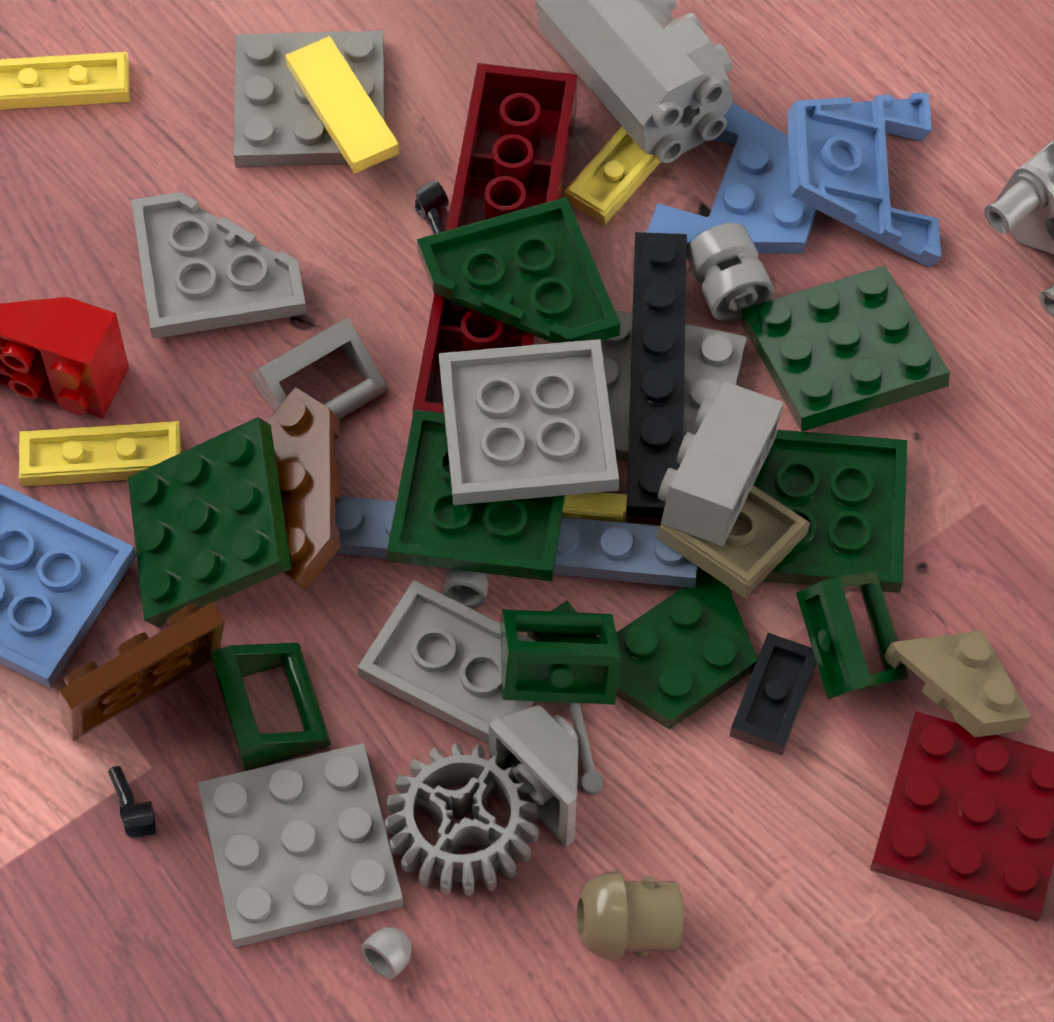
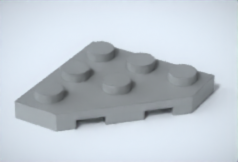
[131,192,307,339]

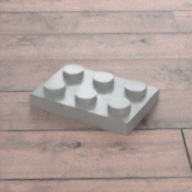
[357,580,534,743]

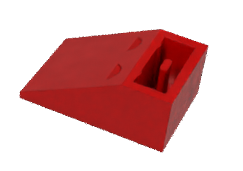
[0,297,129,418]

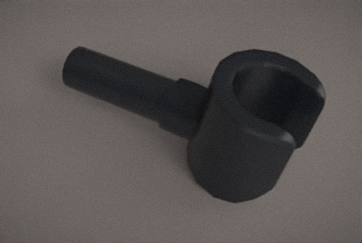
[415,180,449,234]
[108,766,156,838]

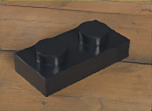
[730,633,817,755]

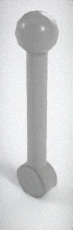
[565,703,604,796]

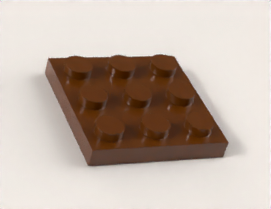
[59,602,225,741]

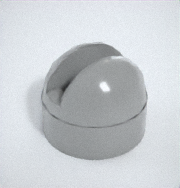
[443,569,489,609]
[360,927,412,980]

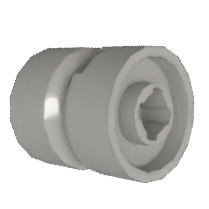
[686,223,775,321]

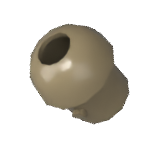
[577,870,684,962]

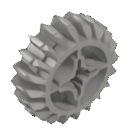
[385,742,540,897]

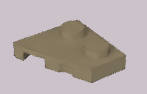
[884,630,1031,738]

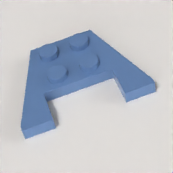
[787,92,941,267]
[646,103,818,254]

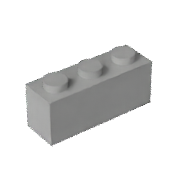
[658,381,784,547]

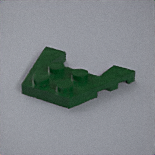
[527,567,757,729]

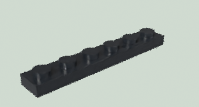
[626,232,687,518]

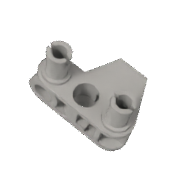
[984,140,1054,318]

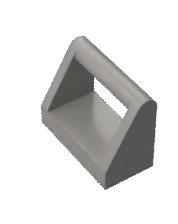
[249,318,388,420]

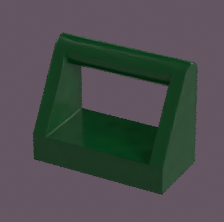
[796,571,909,700]
[500,609,621,705]
[211,643,331,771]

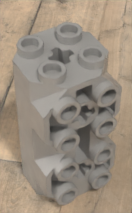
[536,0,733,163]

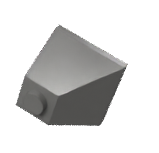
[489,705,578,847]

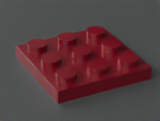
[870,711,1054,921]

